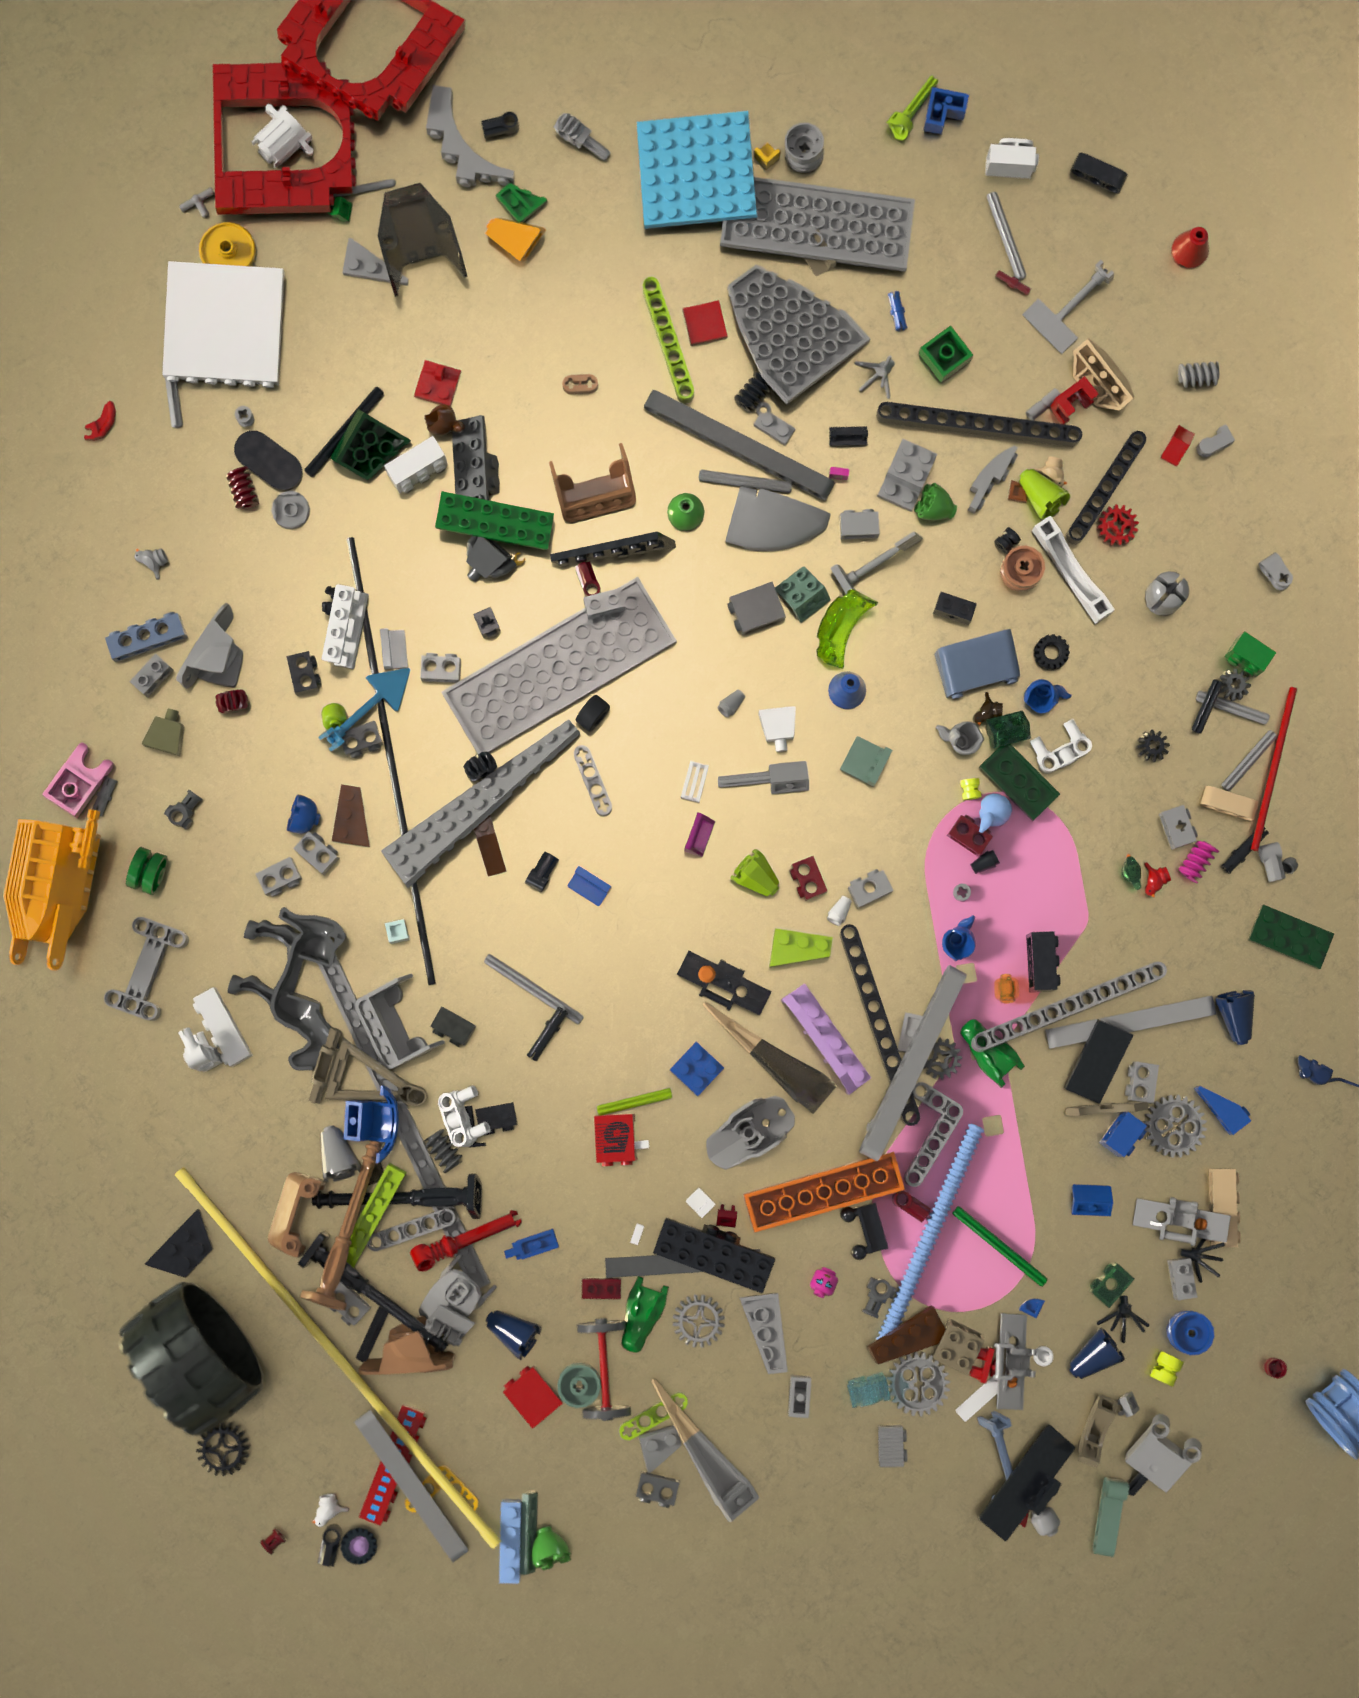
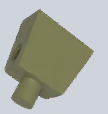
[142,708,184,756]

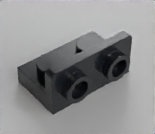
[475,1102,518,1135]

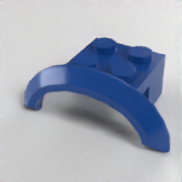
[344,1086,399,1163]

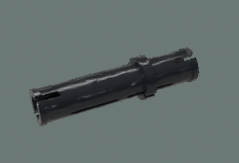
[1221,827,1269,874]
[527,1006,568,1061]

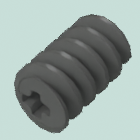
[424,1129,462,1173]

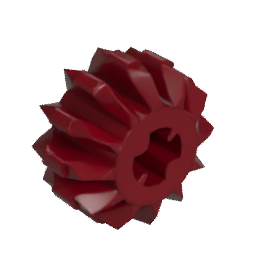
[215,689,248,713]

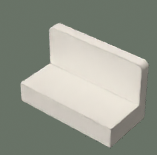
[380,628,408,670]

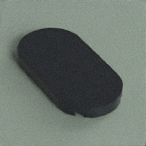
[234,430,303,491]

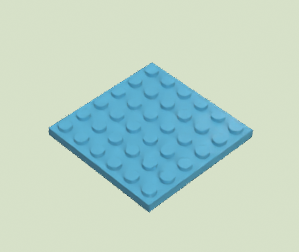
[637,111,757,229]

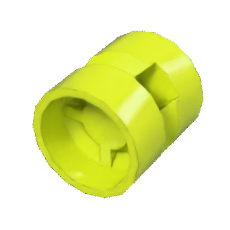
[1150,1351,1184,1387]

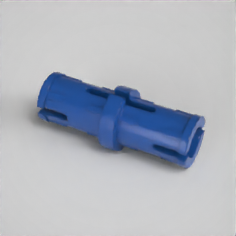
[888,291,908,331]

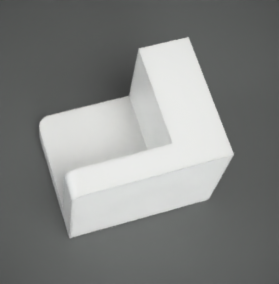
[686,1188,716,1218]

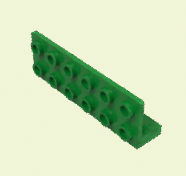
[435,491,554,550]

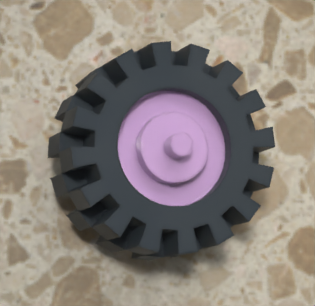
[340,1528,377,1565]

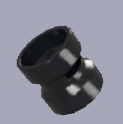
[994,527,1021,554]

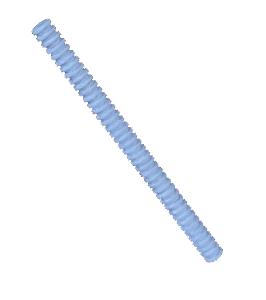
[876,1123,984,1340]

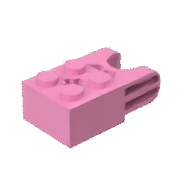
[42,742,114,819]

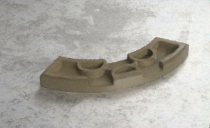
[1066,1102,1149,1116]

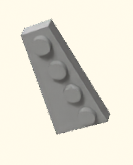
[739,1293,788,1374]

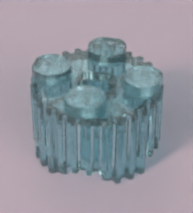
[847,1372,891,1408]

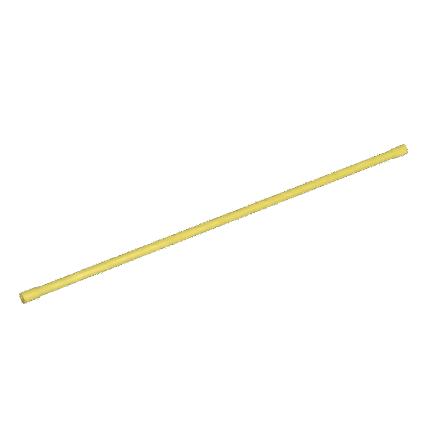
[175,1167,501,1549]

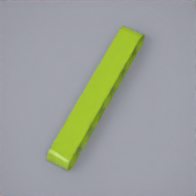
[643,277,694,403]

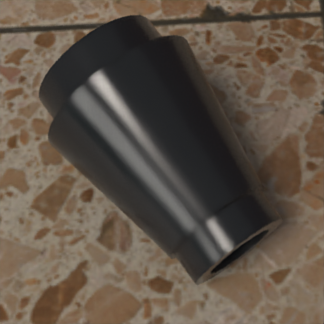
[970,850,1000,874]

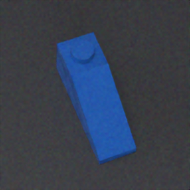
[1194,1086,1251,1135]

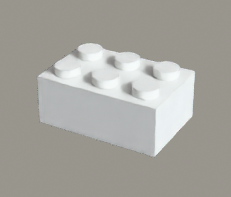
[384,436,448,493]

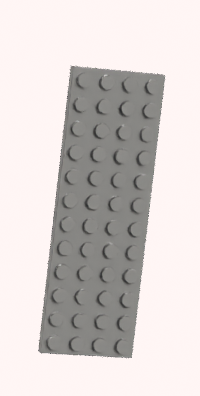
[441,577,677,754]

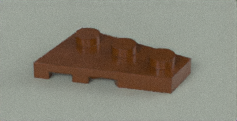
[332,784,370,847]

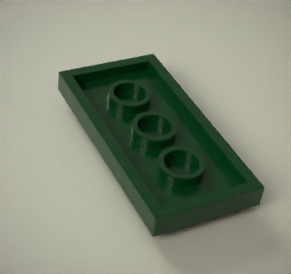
[979,740,1060,821]
[1248,904,1334,969]

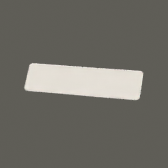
[956,1377,998,1421]

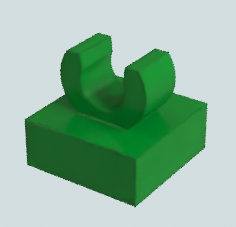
[329,196,353,222]

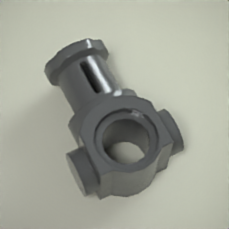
[164,790,202,830]
[862,1277,896,1319]

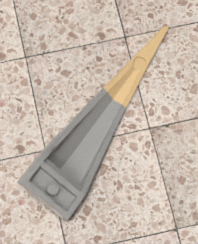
[652,1379,760,1522]

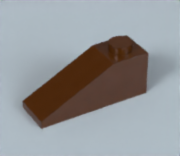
[474,815,507,877]

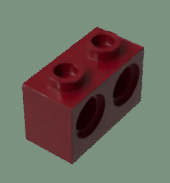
[947,815,993,857]
[789,856,828,901]
[582,1278,621,1299]

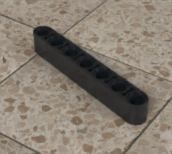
[1066,431,1147,545]

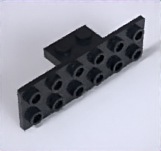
[653,1218,775,1293]
[978,1424,1076,1542]

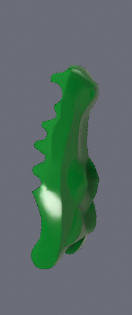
[960,1019,1025,1088]
[621,1276,669,1353]

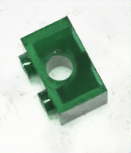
[1089,1262,1135,1308]

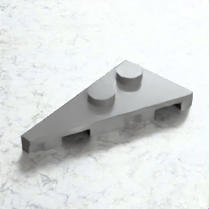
[342,238,408,285]

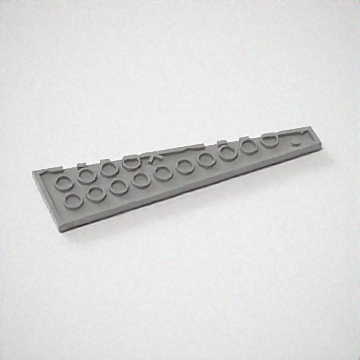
[381,719,580,888]

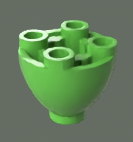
[914,483,957,521]
[667,493,705,531]
[532,1527,571,1570]

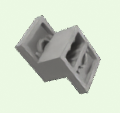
[877,439,937,512]

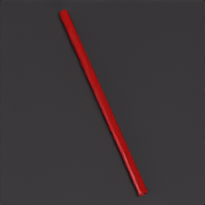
[1251,687,1297,851]

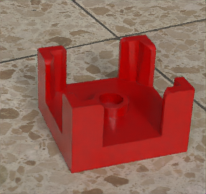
[1050,377,1099,424]

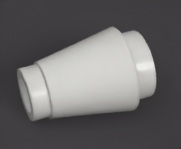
[827,896,852,926]

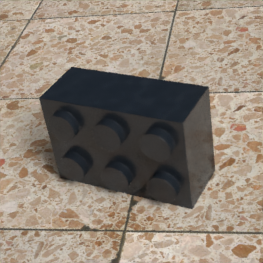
[1026,931,1061,992]

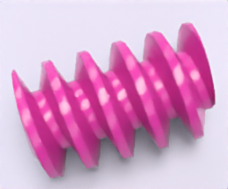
[1179,841,1219,883]

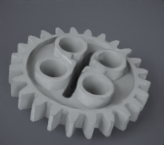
[1143,1095,1207,1158]
[886,1352,950,1417]

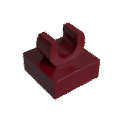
[716,1204,738,1228]

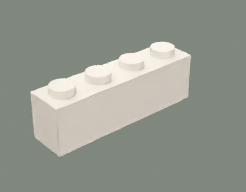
[193,987,253,1067]

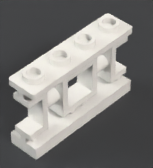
[322,584,369,669]

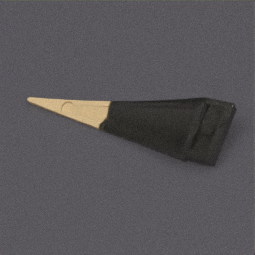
[703,1002,837,1114]

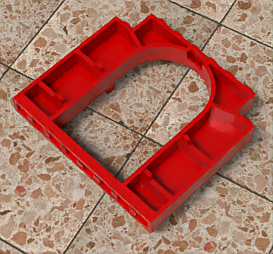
[277,0,465,121]
[212,62,356,215]

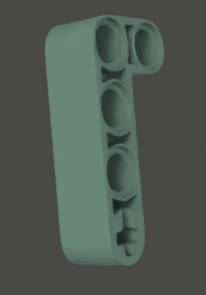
[1093,1477,1129,1557]

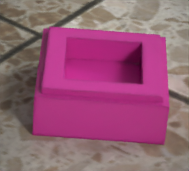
[829,467,849,480]

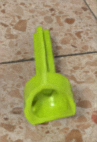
[886,76,939,140]

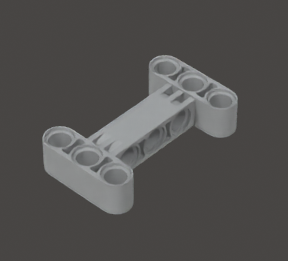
[104,917,189,1021]

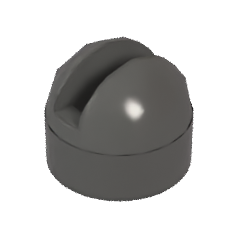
[1282,857,1298,874]

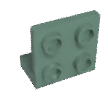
[775,566,831,623]
[840,736,892,787]

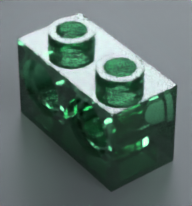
[986,710,1031,748]

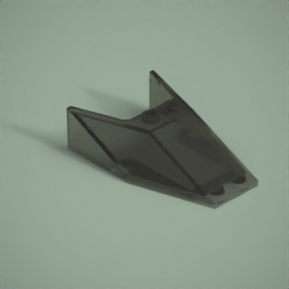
[377,182,468,297]

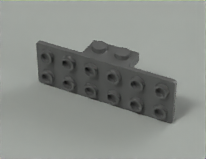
[452,415,500,500]

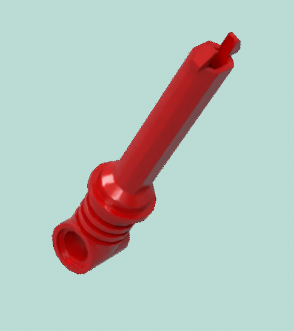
[410,1210,522,1272]

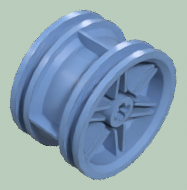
[1305,1369,1359,1460]

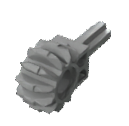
[554,113,610,160]

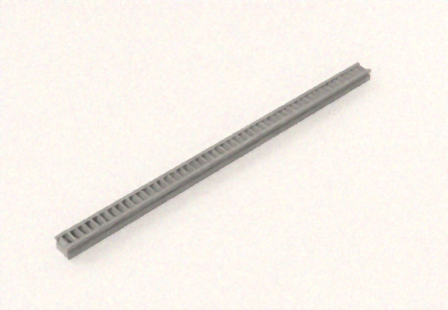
[318,953,491,1288]

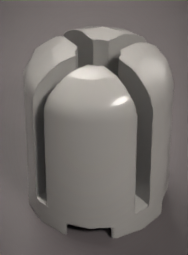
[1145,571,1189,615]

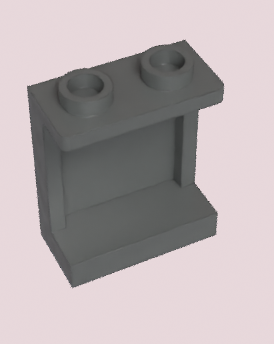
[727,581,786,635]

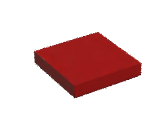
[683,300,728,346]

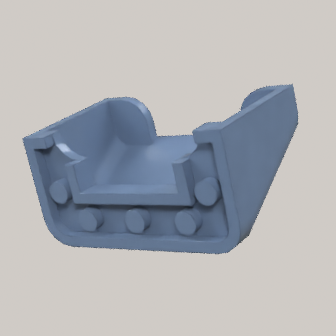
[934,629,1021,699]

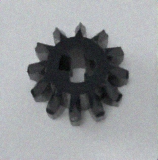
[1136,730,1170,762]
[463,752,497,781]

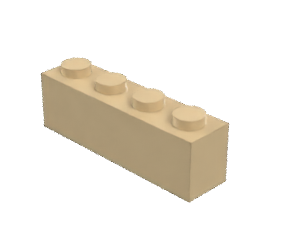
[1209,1169,1241,1247]

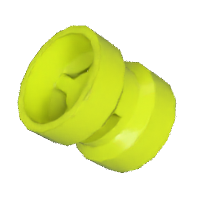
[960,778,982,800]

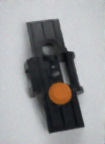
[677,951,772,1016]

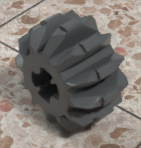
[1220,668,1251,701]

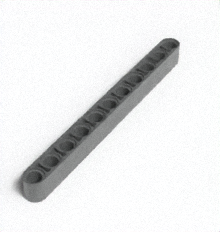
[643,390,835,500]

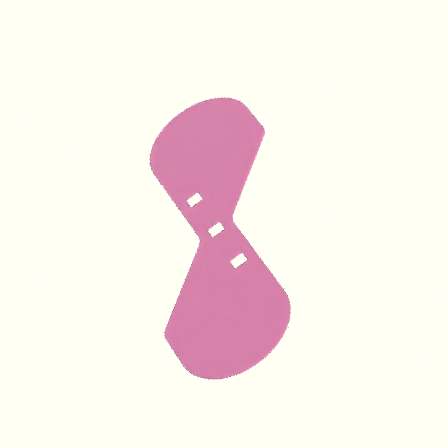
[872,792,1089,1312]

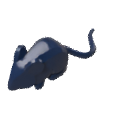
[1298,1055,1359,1087]

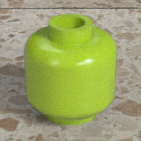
[321,703,347,730]

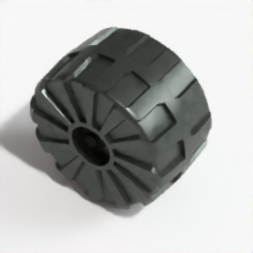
[119,1282,263,1436]

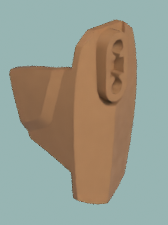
[358,1315,455,1375]

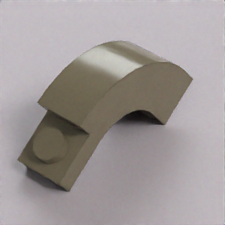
[1078,1394,1118,1468]

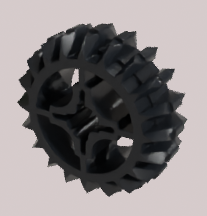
[196,1422,250,1476]

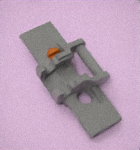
[1133,1197,1231,1246]
[993,1313,1036,1410]

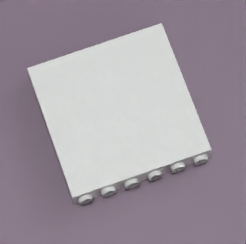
[162,261,284,388]

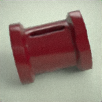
[260,1528,287,1555]

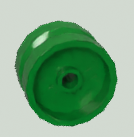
[126,847,168,895]

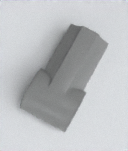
[1258,842,1286,882]

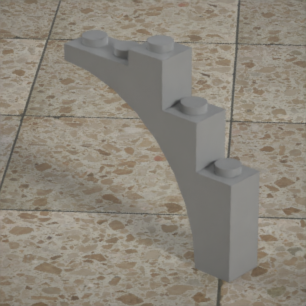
[426,85,515,187]

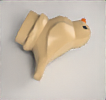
[1034,456,1067,487]

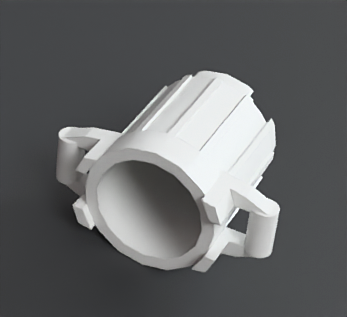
[251,104,313,168]

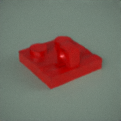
[414,360,461,407]

